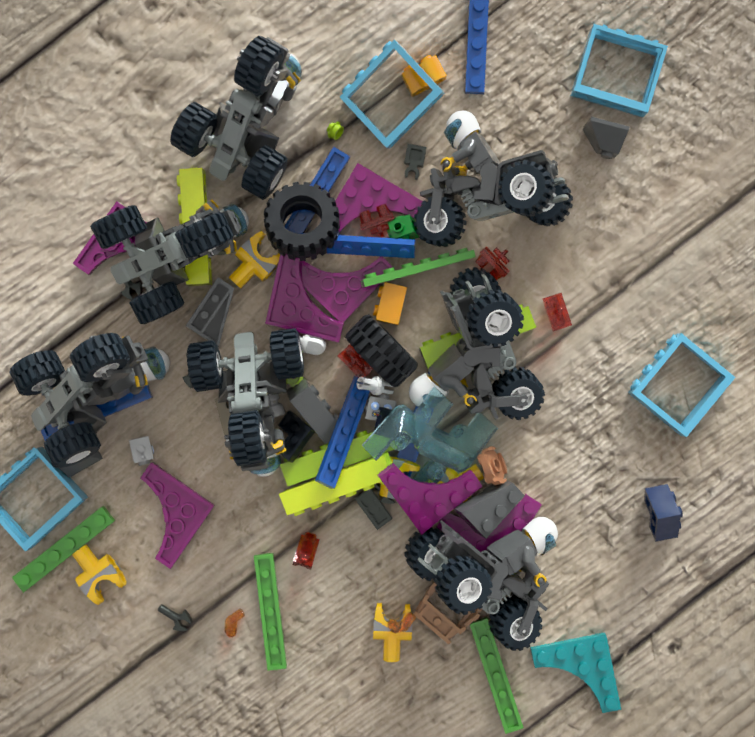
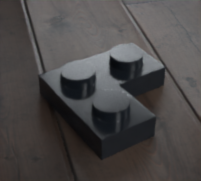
[278,410,315,463]

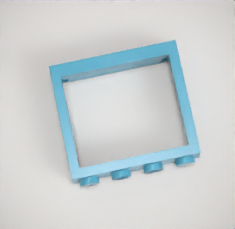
[570,24,668,117]
[340,40,445,149]
[628,333,736,437]
[0,447,88,552]

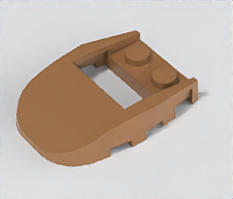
[414,583,482,645]

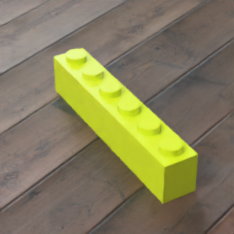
[176,168,213,286]
[279,452,392,516]

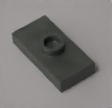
[355,489,393,530]

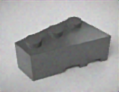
[186,277,234,347]
[287,377,339,444]
[454,480,524,538]

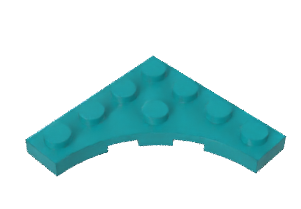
[530,632,621,713]

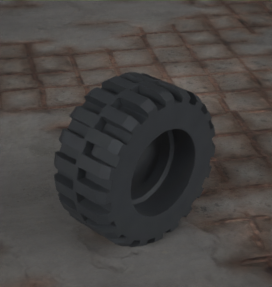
[264,182,340,261]
[345,314,418,387]

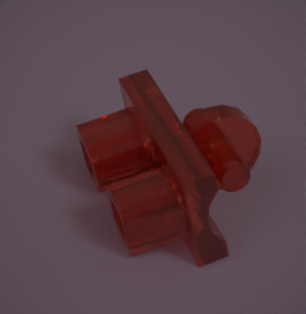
[359,204,395,238]
[475,246,510,280]
[542,292,572,331]
[337,344,374,378]
[292,532,320,570]

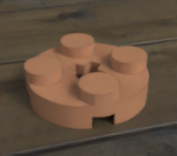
[477,446,507,485]

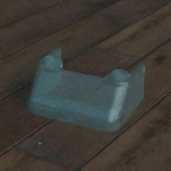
[414,387,498,472]
[362,405,448,484]

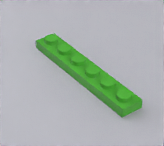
[360,248,476,288]
[12,506,115,593]
[254,553,287,671]
[470,617,524,734]

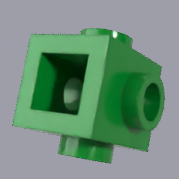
[387,214,419,239]

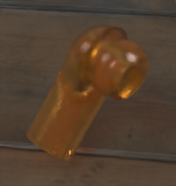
[224,608,245,637]
[388,612,417,633]

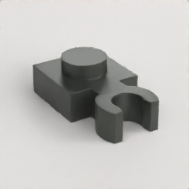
[404,144,427,180]

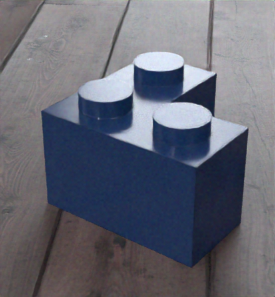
[644,484,683,542]

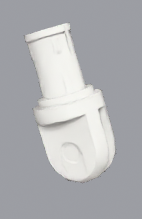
[299,334,326,355]
[357,376,394,396]

